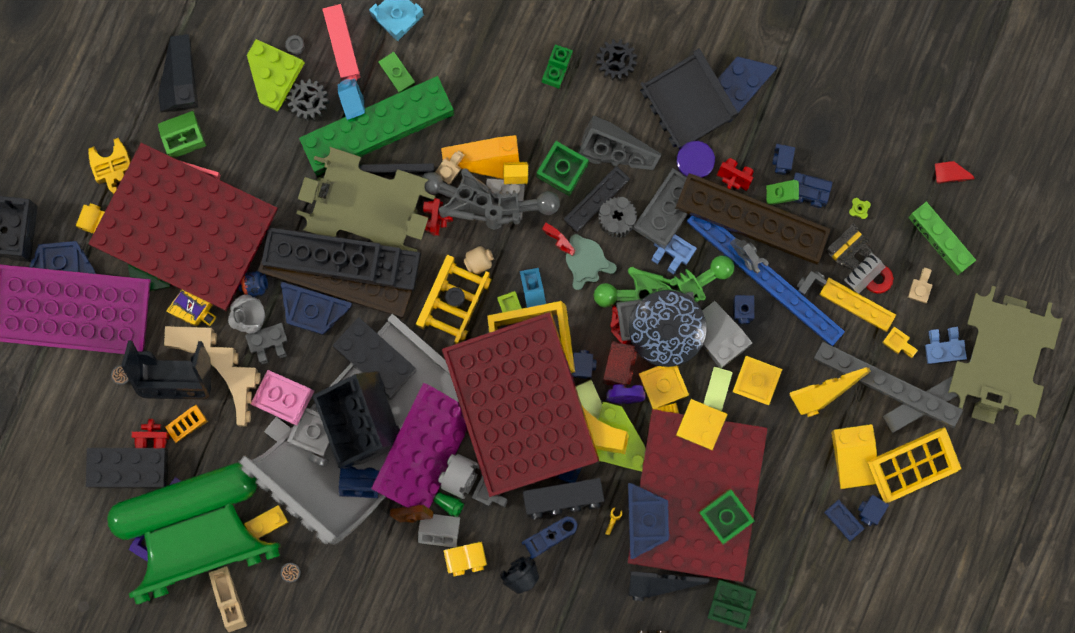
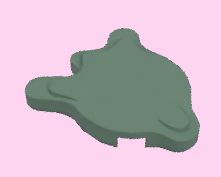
[566,234,617,290]

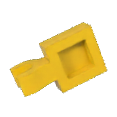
[883,327,918,358]

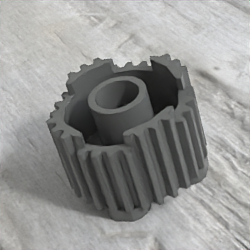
[598,197,637,238]

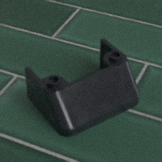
[121,340,211,400]

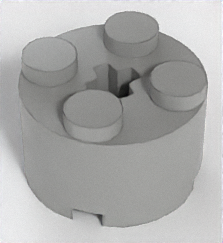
[438,454,480,499]

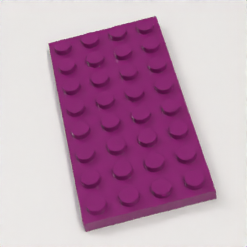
[0,264,151,354]

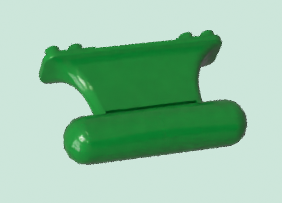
[107,462,281,605]

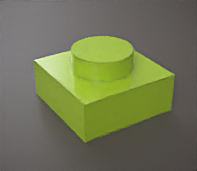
[497,291,522,313]

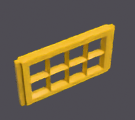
[867,427,961,503]

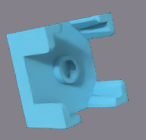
[369,0,424,41]

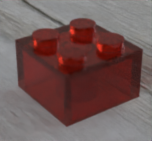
[603,341,637,388]

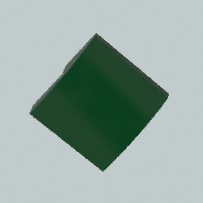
[708,578,757,630]

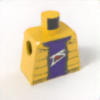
[167,290,216,327]

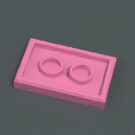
[251,370,314,426]

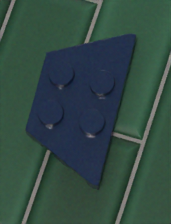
[718,57,777,123]
[29,241,97,274]
[281,282,352,335]
[628,483,669,559]

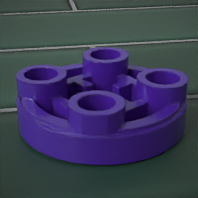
[677,141,715,178]
[606,385,645,404]

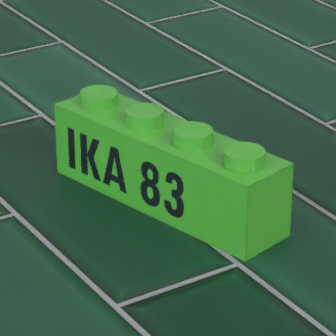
[908,201,976,276]

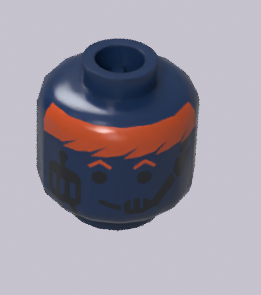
[239,271,268,297]

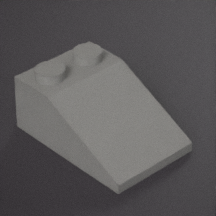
[702,301,752,369]

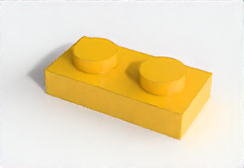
[245,505,288,539]

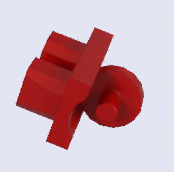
[717,158,754,191]
[423,198,453,236]
[132,419,170,448]

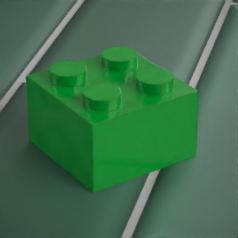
[536,141,589,196]
[699,488,754,544]

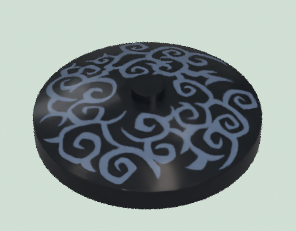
[629,289,707,367]

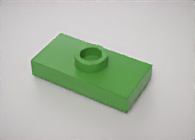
[378,52,415,93]
[767,180,799,205]

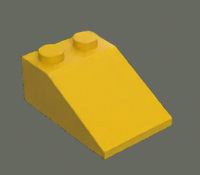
[831,424,877,489]

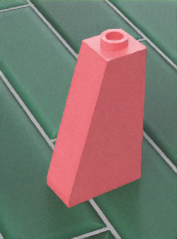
[323,4,361,81]

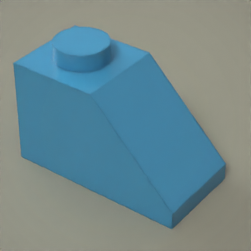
[338,78,365,120]
[520,268,546,308]

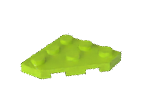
[247,39,305,112]
[596,401,646,472]

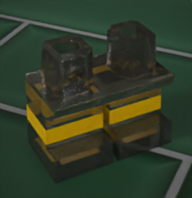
[825,224,873,271]

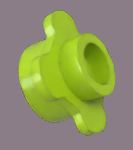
[849,198,871,219]

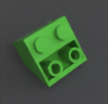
[158,111,206,158]

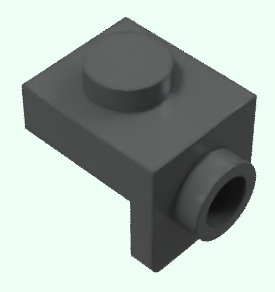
[797,271,827,296]

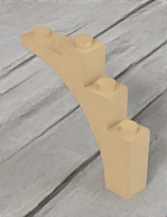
[164,326,261,427]

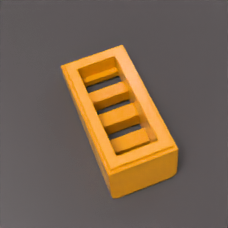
[165,405,208,443]

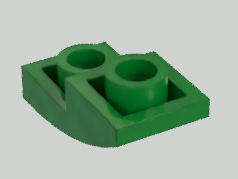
[542,44,573,88]

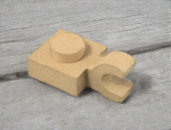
[436,151,465,185]
[907,268,932,304]

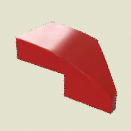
[935,161,975,184]

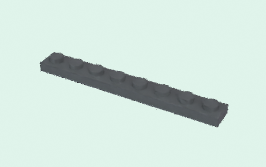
[814,342,963,428]

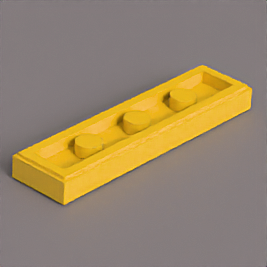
[819,278,896,332]

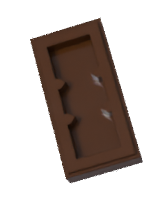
[390,505,434,523]

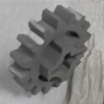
[287,79,329,121]

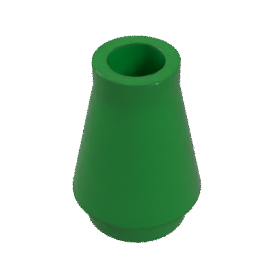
[434,492,464,517]

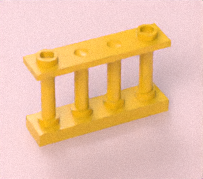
[416,255,491,344]

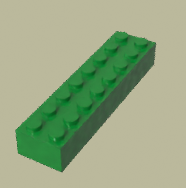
[299,76,454,177]

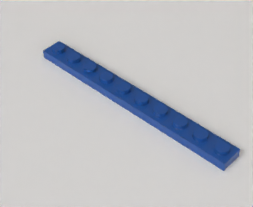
[687,216,845,346]

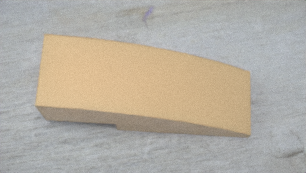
[209,566,247,632]

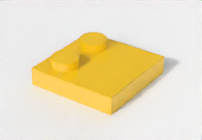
[733,356,782,405]
[639,366,689,409]
[676,399,727,450]

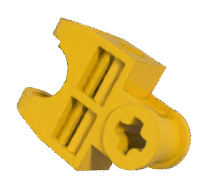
[88,138,131,194]

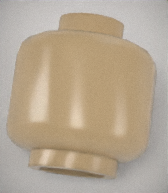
[464,246,494,274]

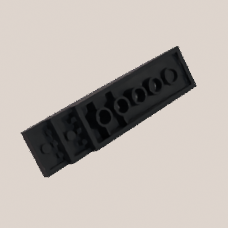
[261,228,421,291]

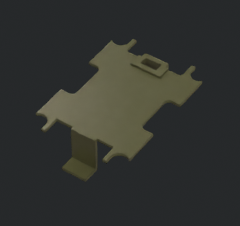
[296,147,435,252]
[948,286,1063,426]

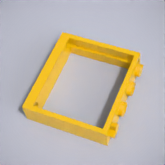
[487,301,575,373]

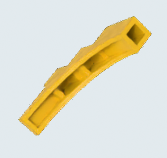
[582,406,629,454]

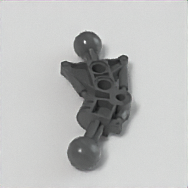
[422,169,560,230]

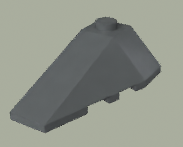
[577,115,661,170]

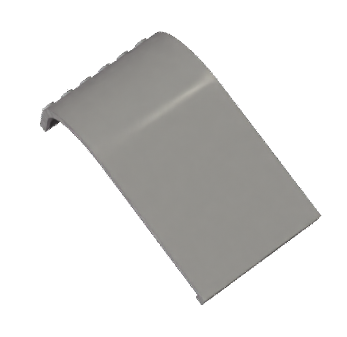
[240,314,459,545]

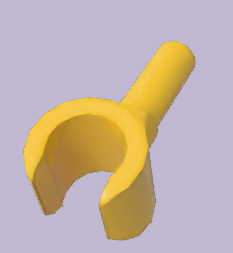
[605,508,622,535]

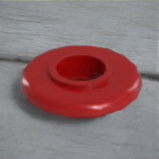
[866,266,893,294]

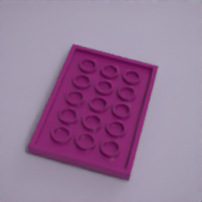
[372,383,468,508]

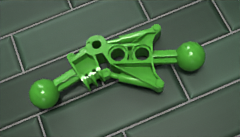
[594,255,734,308]

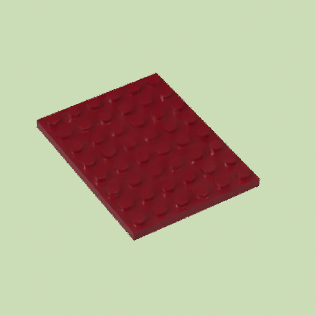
[88,143,278,311]
[442,312,600,497]
[627,409,768,582]

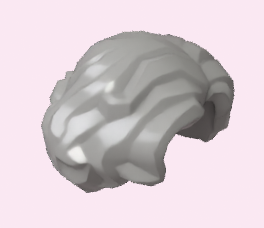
[228,295,265,334]

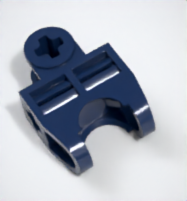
[521,517,577,559]

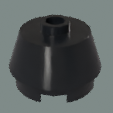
[500,556,540,594]

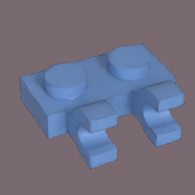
[651,235,697,275]
[925,327,967,364]

